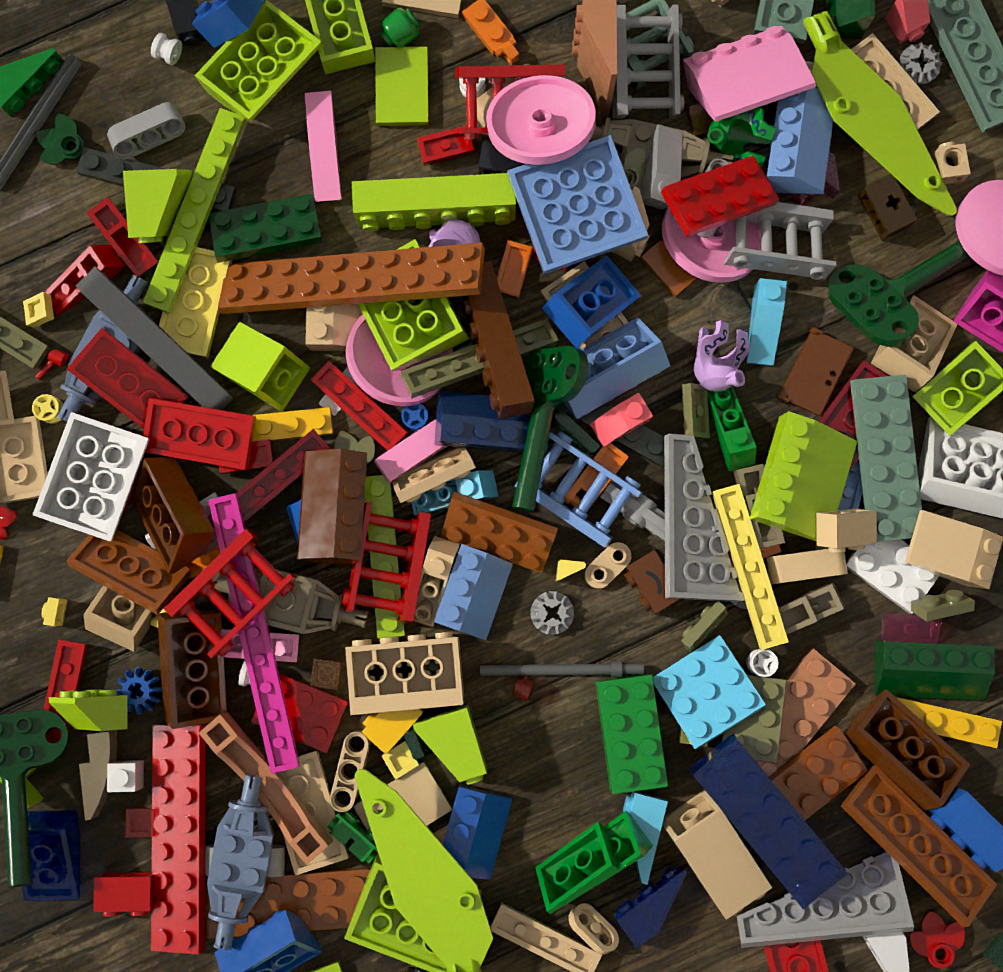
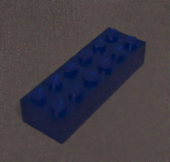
[690,733,848,909]

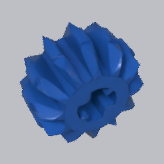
[116,667,162,714]

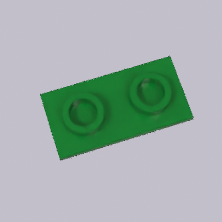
[327,811,378,864]

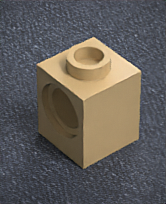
[931,142,971,185]

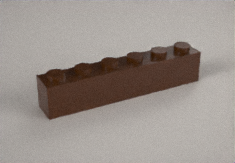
[462,261,535,419]

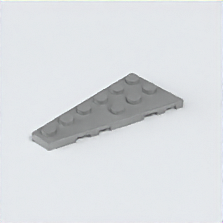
[664,434,745,602]
[737,851,914,948]

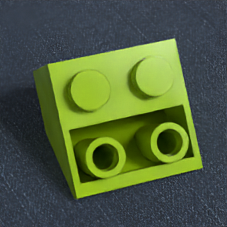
[49,689,127,731]

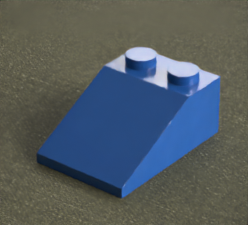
[542,255,641,348]

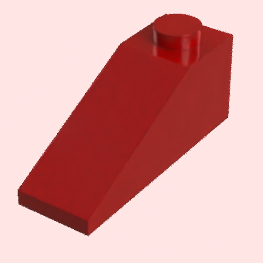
[45,245,125,315]

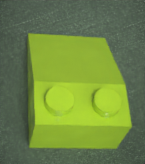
[912,341,1003,436]

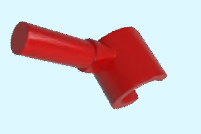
[35,350,70,380]

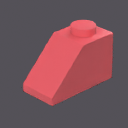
[885,0,930,44]
[590,393,653,448]

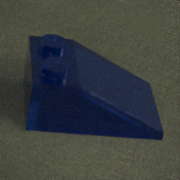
[21,810,81,901]

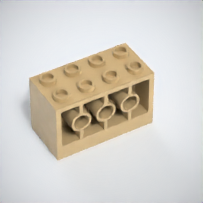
[345,632,465,715]

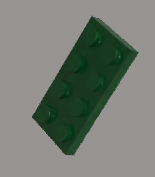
[209,194,322,263]

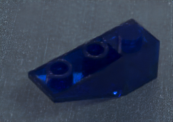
[614,865,687,949]

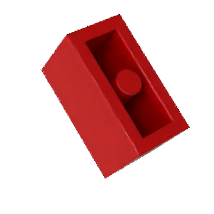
[94,872,154,917]

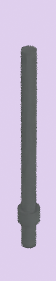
[480,661,644,677]

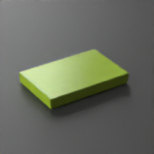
[375,47,429,126]

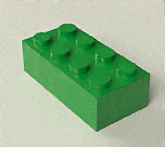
[595,674,668,794]

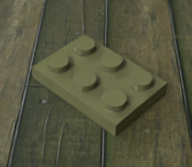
[721,675,787,764]

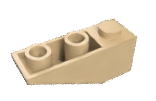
[414,536,460,627]

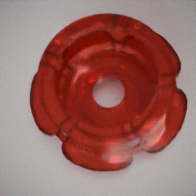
[513,675,535,702]

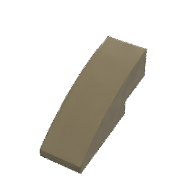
[733,464,785,549]
[778,582,845,635]
[79,730,118,820]

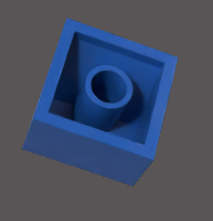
[192,0,265,48]

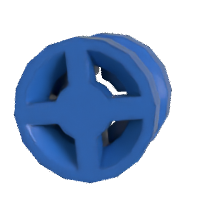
[401,404,429,432]

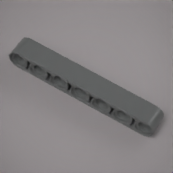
[76,266,235,410]

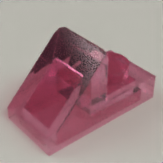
[793,152,839,205]

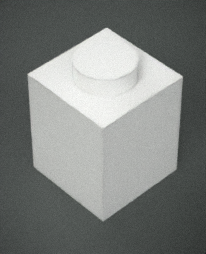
[107,760,144,792]

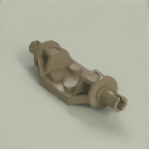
[589,117,734,181]
[213,568,369,634]

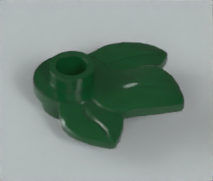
[36,114,85,165]

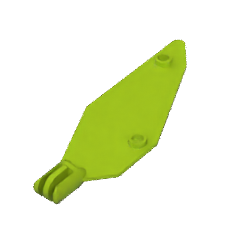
[803,11,957,216]
[355,769,493,972]

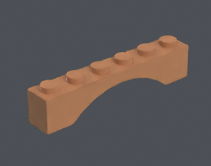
[199,712,333,865]

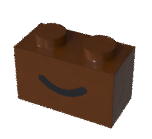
[624,550,679,614]

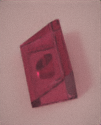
[882,614,941,643]

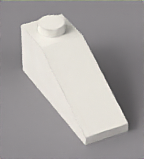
[862,932,910,972]

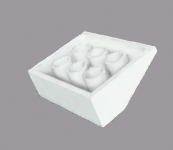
[33,412,150,542]
[918,416,1003,518]

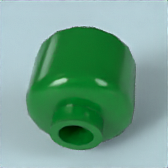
[381,8,421,48]

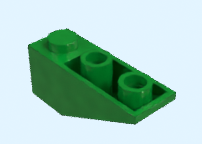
[0,48,64,117]
[707,386,757,472]

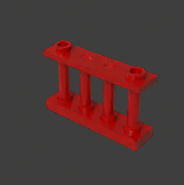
[455,64,565,139]
[341,502,431,624]
[164,529,298,658]

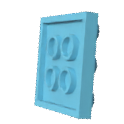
[652,635,766,750]

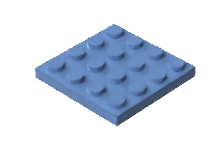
[507,135,648,274]

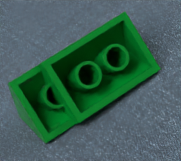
[535,811,653,914]

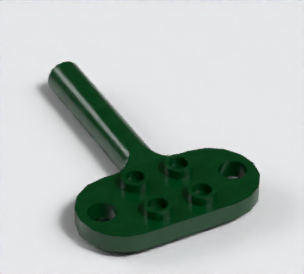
[828,240,971,347]
[512,346,589,512]
[0,710,70,888]

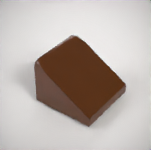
[686,103,713,137]

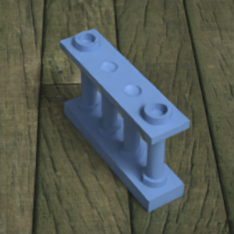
[514,431,644,547]

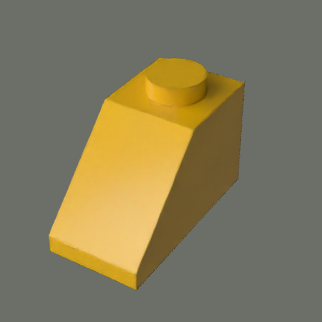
[362,709,424,754]

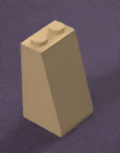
[662,790,772,920]

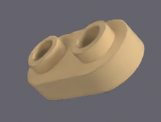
[585,542,631,589]
[569,903,619,955]

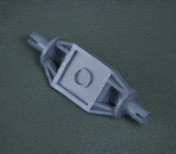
[56,275,148,422]
[207,774,275,950]

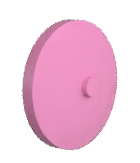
[486,75,596,165]
[956,180,1003,276]
[662,207,761,283]
[346,315,453,406]

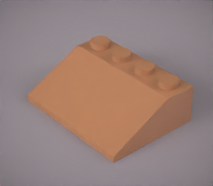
[572,0,617,116]

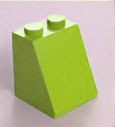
[123,169,193,243]
[210,322,310,412]
[413,705,487,785]

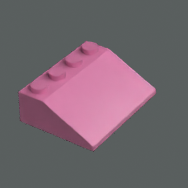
[683,26,816,122]

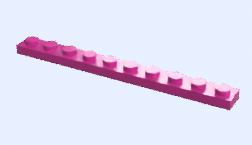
[208,493,300,774]

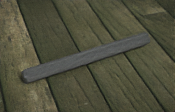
[0,54,82,190]

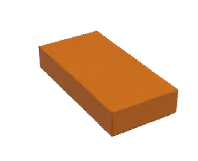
[497,240,533,299]

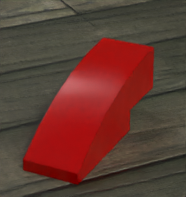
[87,197,158,278]

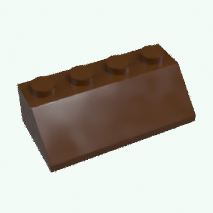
[297,449,367,566]
[131,457,215,574]
[157,610,227,729]
[843,689,970,810]

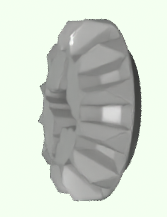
[899,42,942,84]
[531,591,574,635]

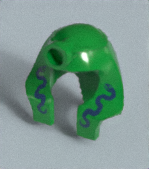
[707,107,776,169]

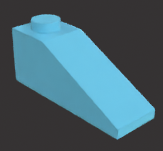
[746,278,787,366]
[623,791,668,884]

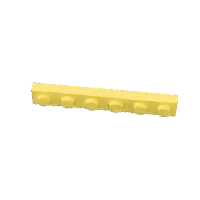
[712,484,789,650]

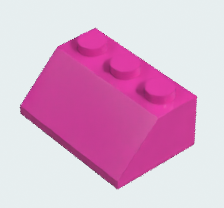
[954,270,1003,352]

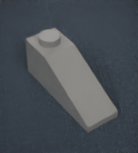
[640,124,682,210]

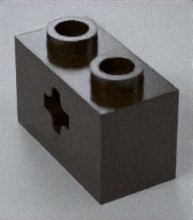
[858,174,918,241]

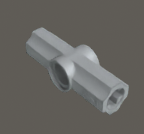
[600,480,665,542]

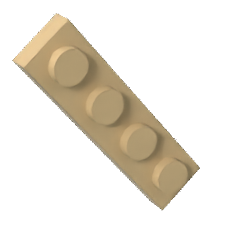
[490,902,602,972]

